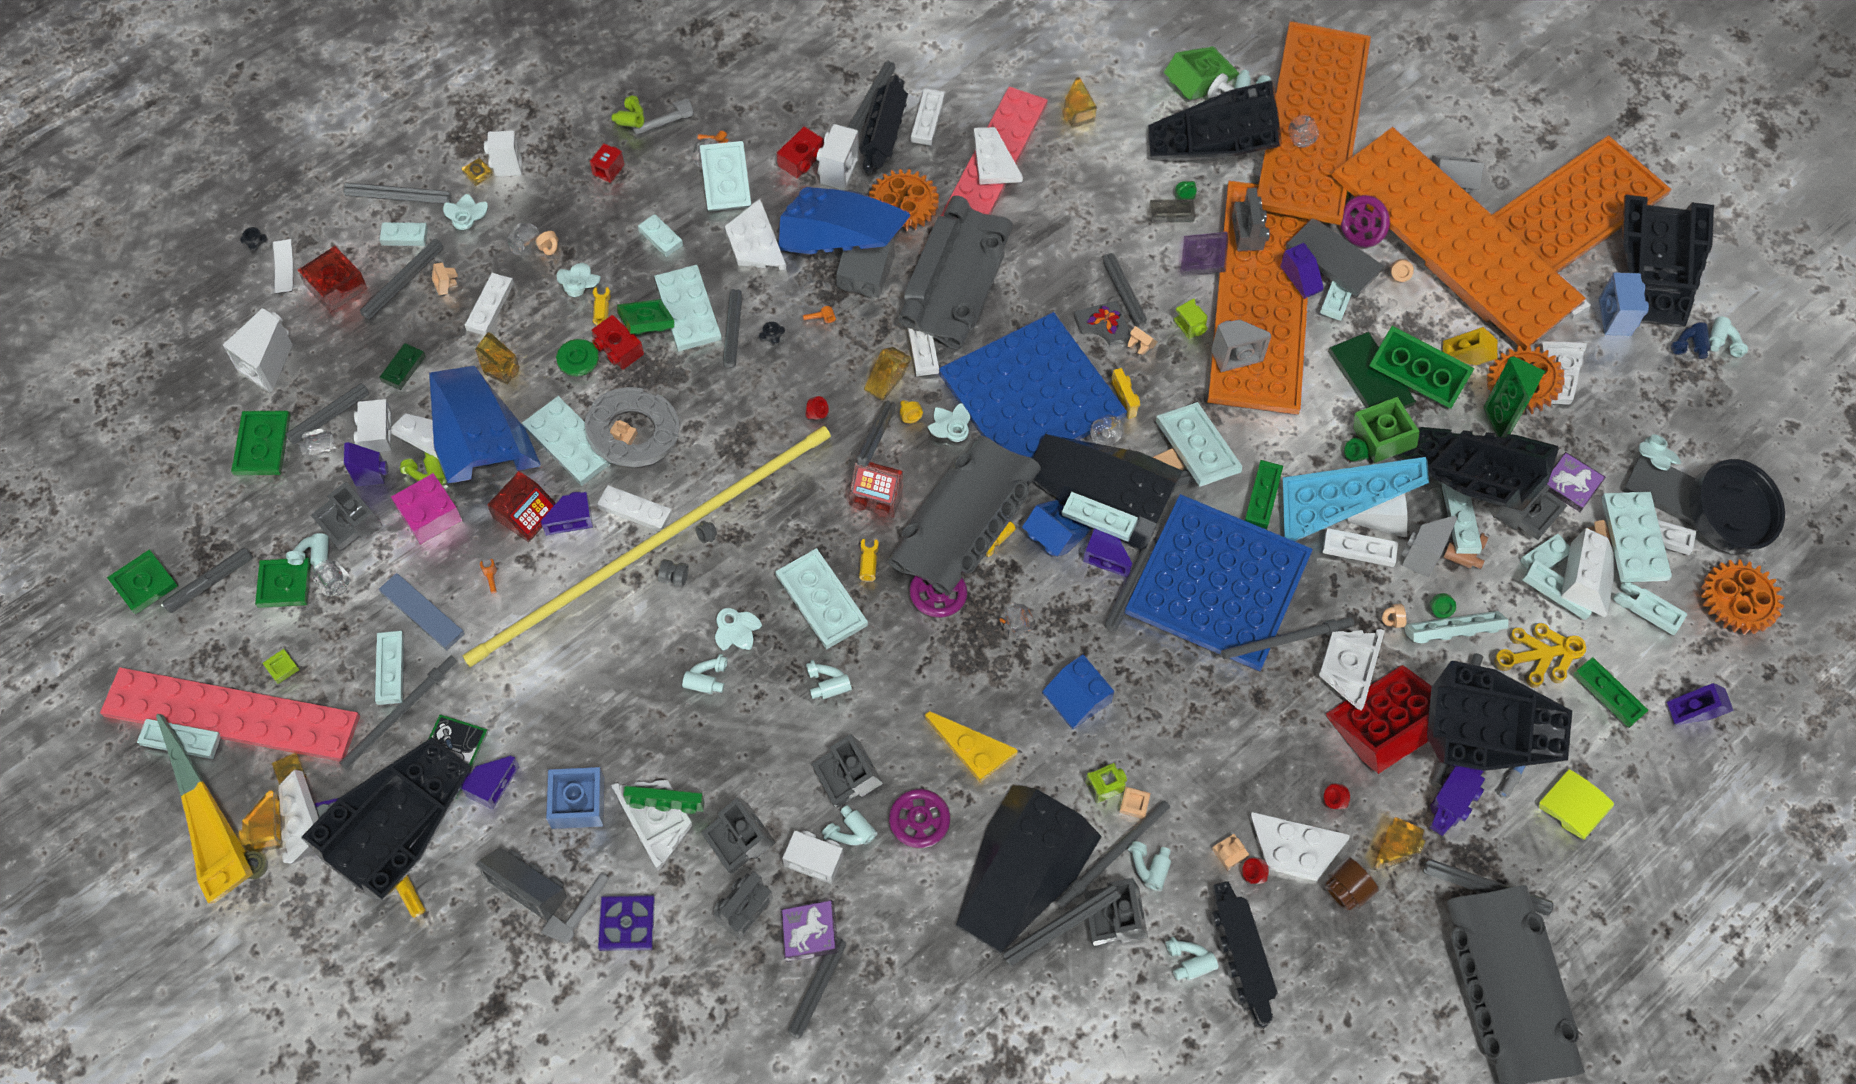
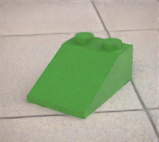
[1164,46,1240,100]

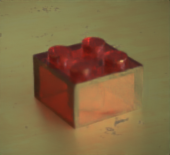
[298,246,368,313]

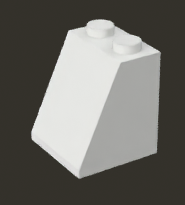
[223,308,293,393]

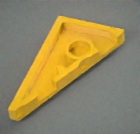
[925,711,1018,783]

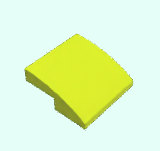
[1539,769,1614,840]

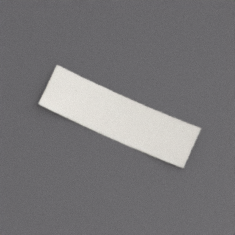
[273,239,293,293]

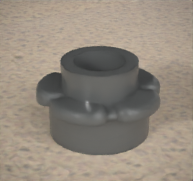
[696,520,717,543]

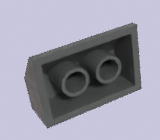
[475,847,567,922]

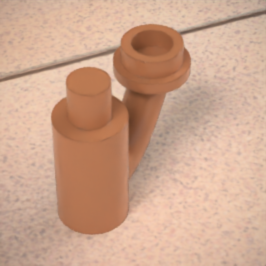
[1443,533,1489,569]

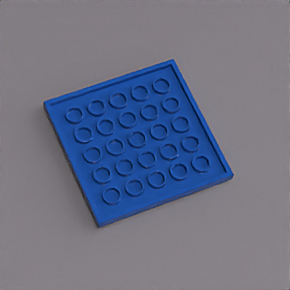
[939,312,1127,459]
[1124,494,1313,671]

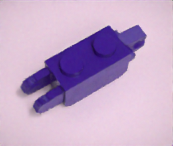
[1429,766,1485,836]

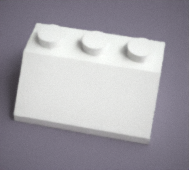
[1561,528,1616,617]

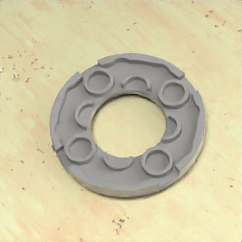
[585,387,679,468]

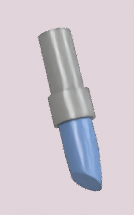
[1499,766,1526,798]

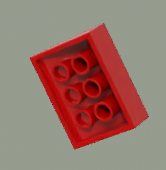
[1326,665,1432,774]

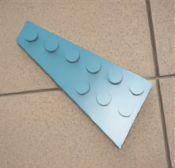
[1283,457,1429,541]

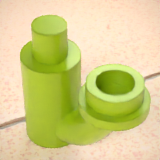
[611,95,644,128]
[400,452,447,486]

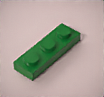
[1244,460,1283,529]
[1573,657,1649,728]
[623,786,705,814]

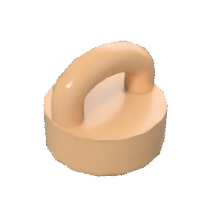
[535,231,559,256]
[1390,259,1414,282]
[1382,603,1406,628]

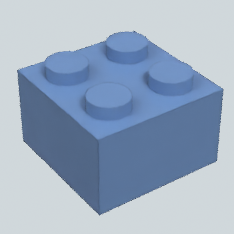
[1598,273,1649,336]
[546,767,605,829]

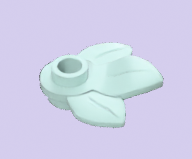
[443,194,488,230]
[557,263,601,297]
[928,403,970,442]
[1639,434,1681,471]
[715,608,762,651]

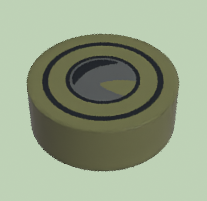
[244,851,268,879]

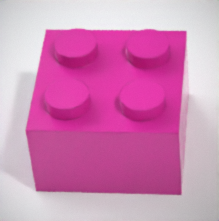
[391,473,462,545]

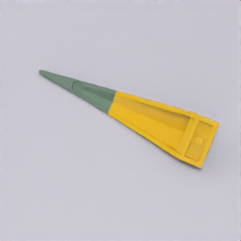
[156,714,253,904]

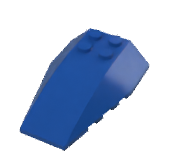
[778,187,911,254]
[429,366,540,484]

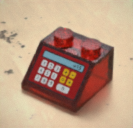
[849,462,903,518]
[487,471,556,543]

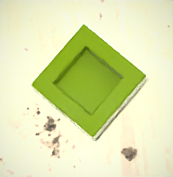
[262,649,299,684]

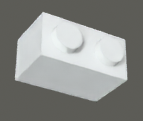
[484,131,522,177]
[354,399,392,452]
[783,830,844,884]

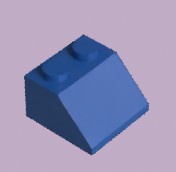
[1022,500,1092,557]
[1042,655,1114,730]

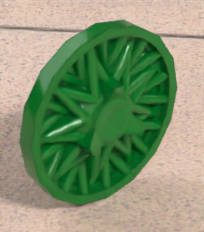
[556,339,599,377]

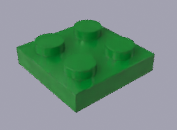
[617,299,674,334]
[107,549,178,615]
[255,558,311,608]

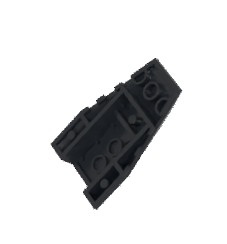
[1622,195,1714,327]
[1396,427,1559,511]
[1033,434,1183,551]
[956,785,1102,954]

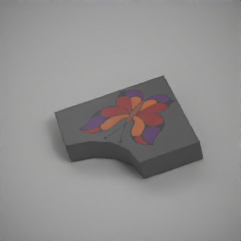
[1074,301,1131,346]

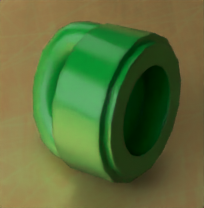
[1175,181,1197,203]
[1344,438,1369,462]
[1429,593,1456,618]

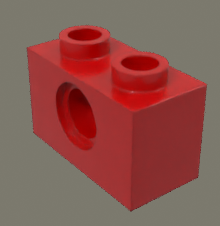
[776,126,824,179]
[591,314,644,370]

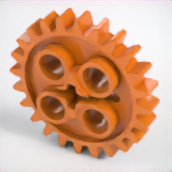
[869,169,939,231]
[1487,345,1565,414]
[1701,559,1784,635]

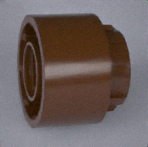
[1325,857,1379,910]

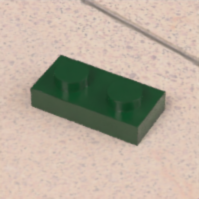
[379,343,426,391]

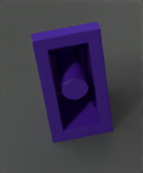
[1280,243,1324,299]
[344,442,388,487]
[541,492,593,536]
[1083,529,1132,578]
[1667,683,1734,725]
[461,756,520,810]

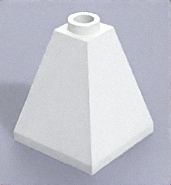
[1347,493,1407,537]

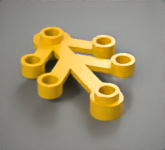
[1494,623,1586,688]

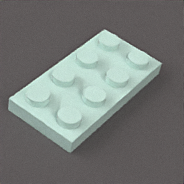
[654,265,722,352]
[522,396,611,486]
[1156,402,1242,487]
[1601,492,1672,582]
[775,548,868,650]

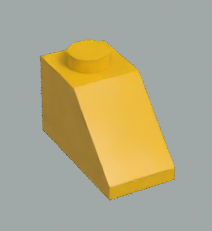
[1443,327,1498,365]

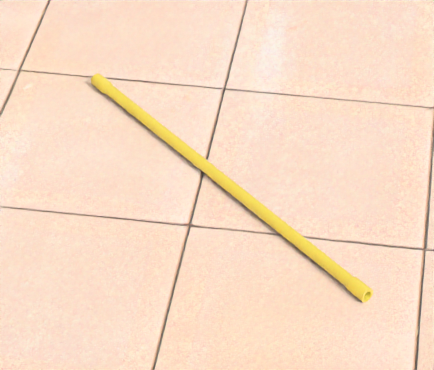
[462,426,831,668]

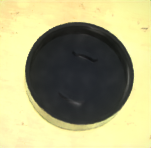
[1689,459,1785,555]

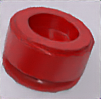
[806,396,829,420]
[1324,784,1350,810]
[1242,858,1269,884]

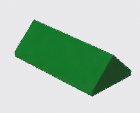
[1369,326,1475,409]
[1483,356,1545,437]

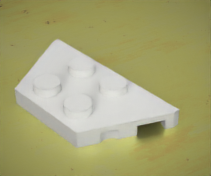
[725,200,786,270]
[1319,629,1385,710]
[611,780,692,871]
[1250,812,1350,881]

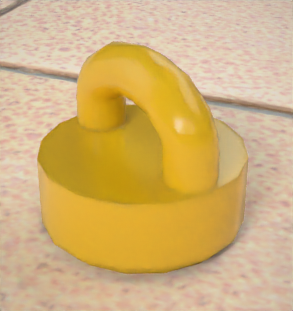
[899,400,923,424]

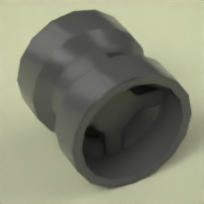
[658,559,689,588]

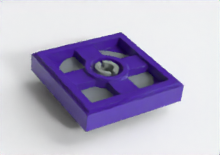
[598,896,655,951]

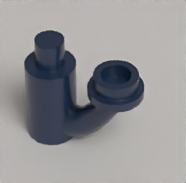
[1671,322,1711,359]

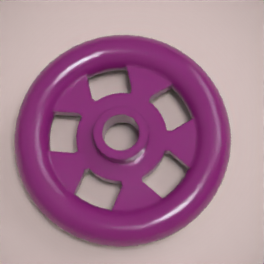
[1340,195,1390,248]
[910,576,967,618]
[889,789,951,848]

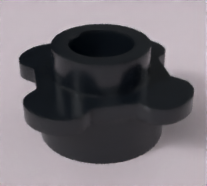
[240,227,267,250]
[759,321,785,345]

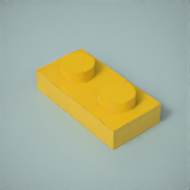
[1111,368,1140,419]

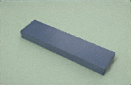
[379,573,465,651]

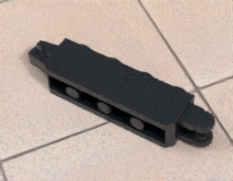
[859,74,908,173]
[1210,881,1278,1029]

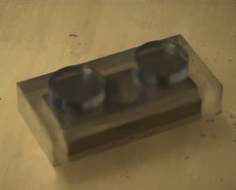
[1149,199,1195,223]

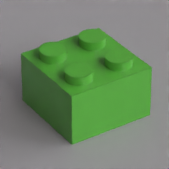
[1353,397,1420,463]

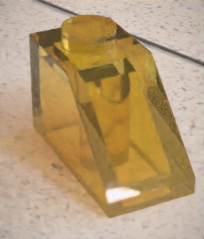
[1062,77,1097,128]
[475,332,520,385]
[864,347,912,400]
[239,791,283,852]
[1372,817,1425,872]

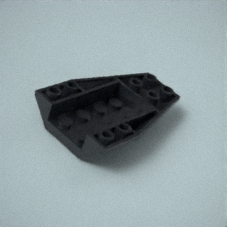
[1148,80,1282,161]
[1427,661,1572,771]
[301,737,472,901]

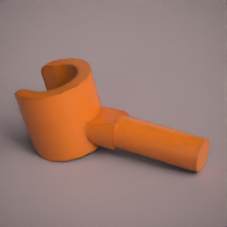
[698,130,729,144]
[803,306,836,323]
[480,559,497,594]

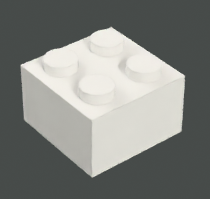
[817,124,859,190]

